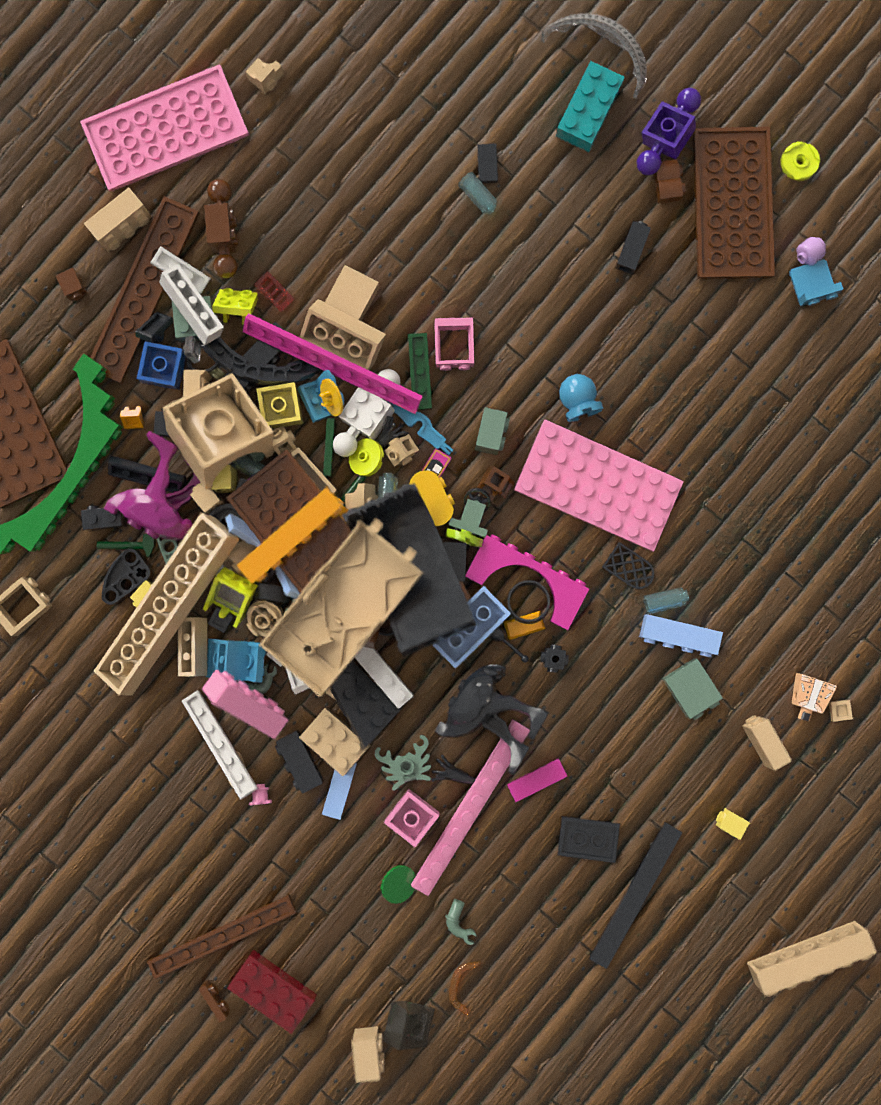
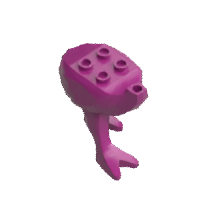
[104,431,201,540]

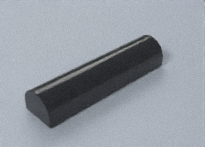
[108,456,186,493]

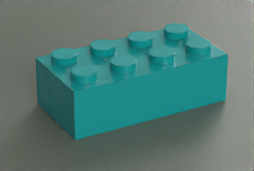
[556,61,625,152]

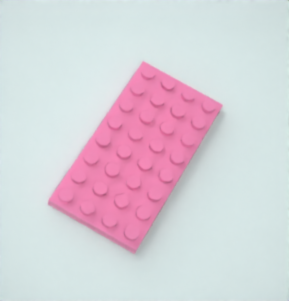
[80,64,249,192]
[514,420,684,551]

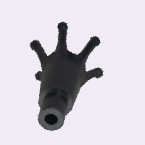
[376,416,409,449]
[431,754,476,785]

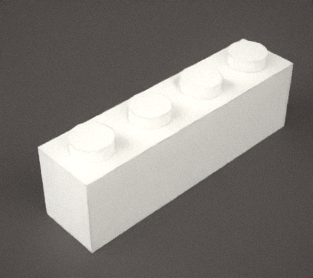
[159,264,224,345]
[355,647,414,709]

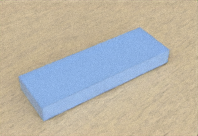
[322,763,357,820]

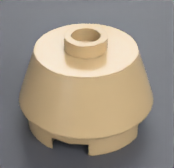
[247,600,284,637]

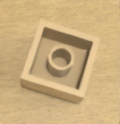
[352,1026,385,1082]

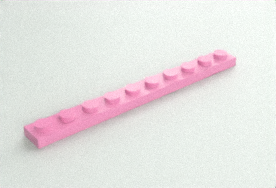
[411,719,530,896]

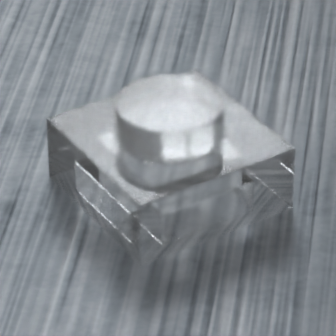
[183,335,201,363]

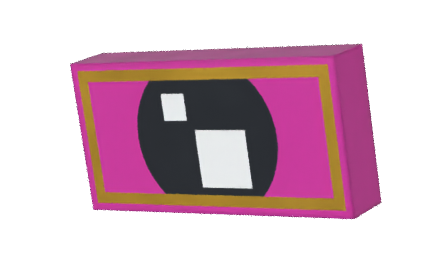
[422,448,452,478]

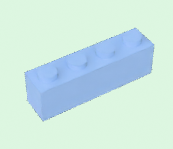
[639,614,723,657]

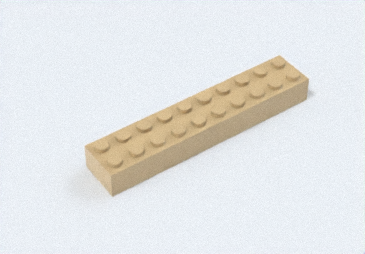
[94,513,240,695]

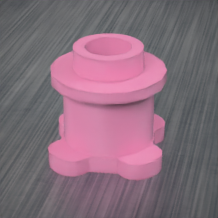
[249,784,272,806]

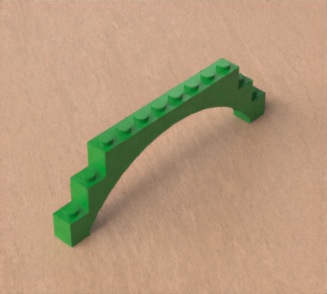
[0,354,123,554]

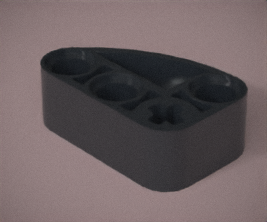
[102,549,154,605]

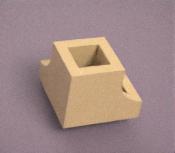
[246,58,284,94]
[345,483,381,510]

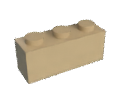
[178,617,207,676]

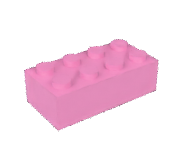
[202,670,288,739]

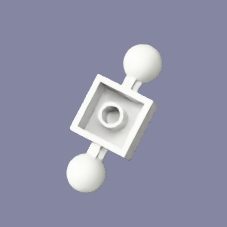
[333,369,400,457]

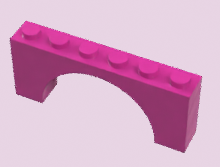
[465,534,589,630]

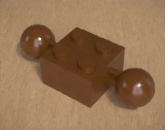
[204,179,239,279]

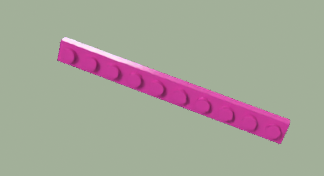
[243,314,423,414]

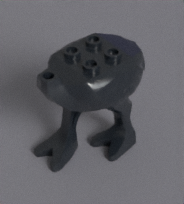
[435,664,549,775]

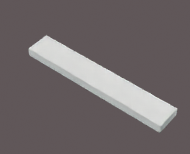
[182,690,258,799]

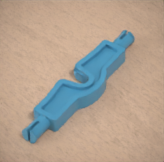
[385,400,454,456]

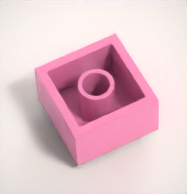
[384,789,439,847]

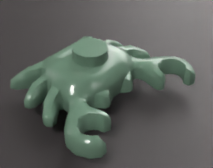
[375,735,431,791]

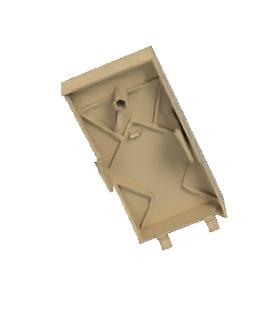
[260,519,424,696]

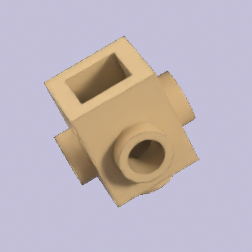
[272,425,297,456]
[384,434,419,467]

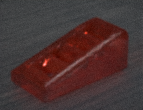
[254,271,294,312]

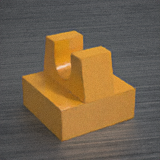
[120,406,144,429]

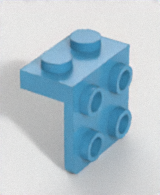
[790,260,843,306]
[297,370,344,423]

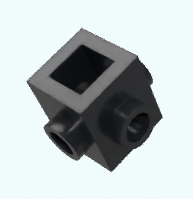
[540,645,569,673]

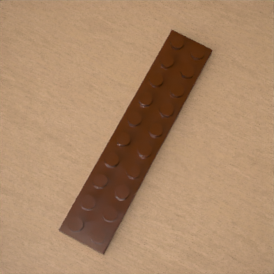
[91,196,200,384]

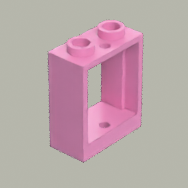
[435,318,474,371]

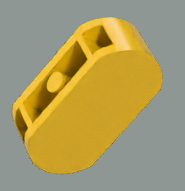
[409,471,455,526]

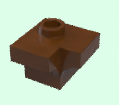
[477,466,515,501]

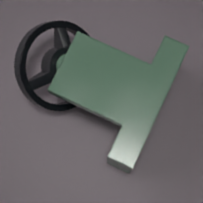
[449,488,491,539]

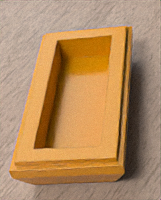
[503,611,545,640]

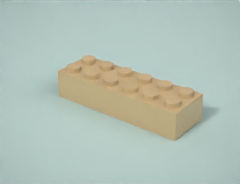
[747,921,876,996]

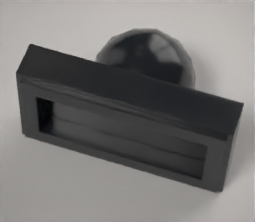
[135,312,173,344]

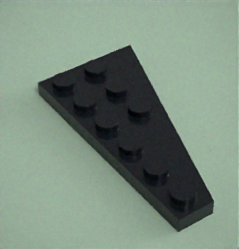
[330,661,401,750]

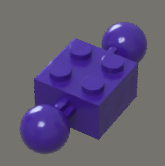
[637,88,701,175]

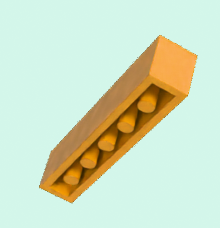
[236,487,343,583]

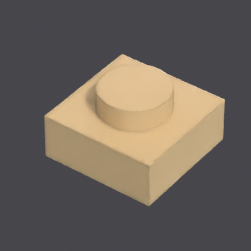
[829,700,853,722]

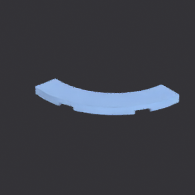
[226,514,301,599]

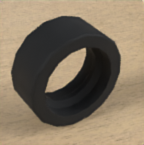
[253,582,290,603]

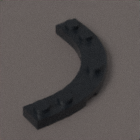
[200,337,323,385]

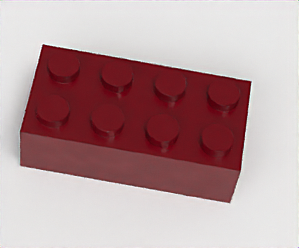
[227,950,317,1034]

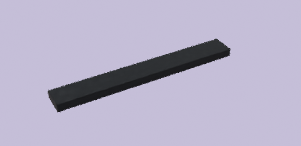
[589,822,683,969]

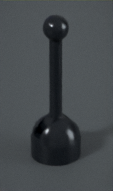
[489,625,529,663]

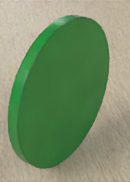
[381,865,416,904]

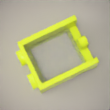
[203,567,258,628]

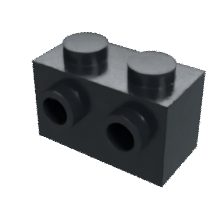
[81,506,127,531]

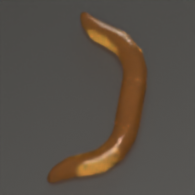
[449,961,481,1016]

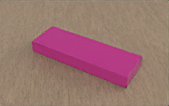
[507,759,567,802]

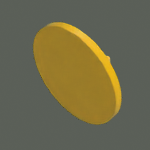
[319,379,343,416]

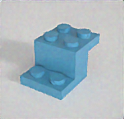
[206,639,266,682]

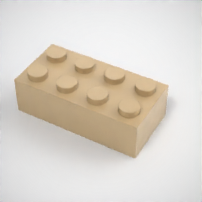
[299,299,386,370]

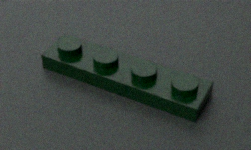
[408,333,432,410]

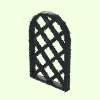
[602,542,654,589]

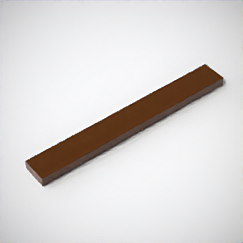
[147,894,297,979]

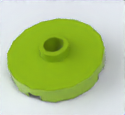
[445,529,484,547]

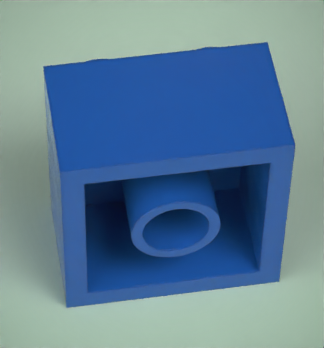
[137,341,187,390]

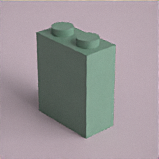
[662,658,723,720]

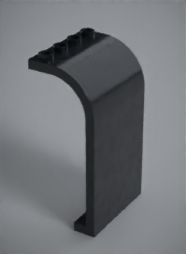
[342,483,477,657]

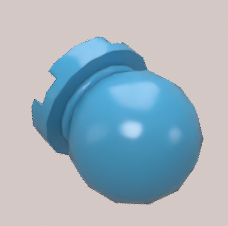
[559,374,604,422]

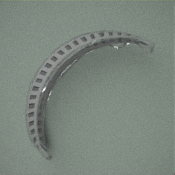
[540,13,647,98]

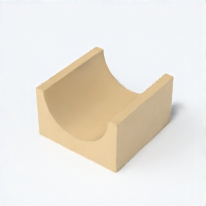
[163,373,273,490]

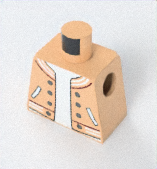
[792,673,837,722]

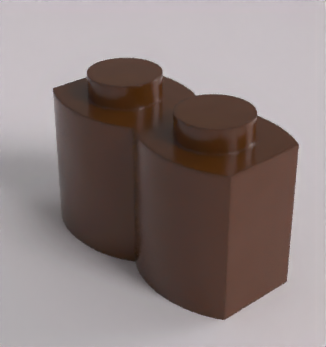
[654,159,686,204]

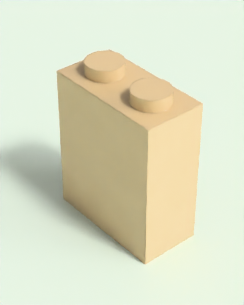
[325,265,379,321]
[742,715,792,771]

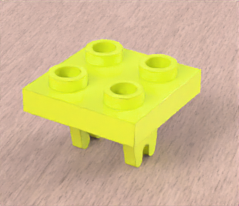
[212,288,258,324]

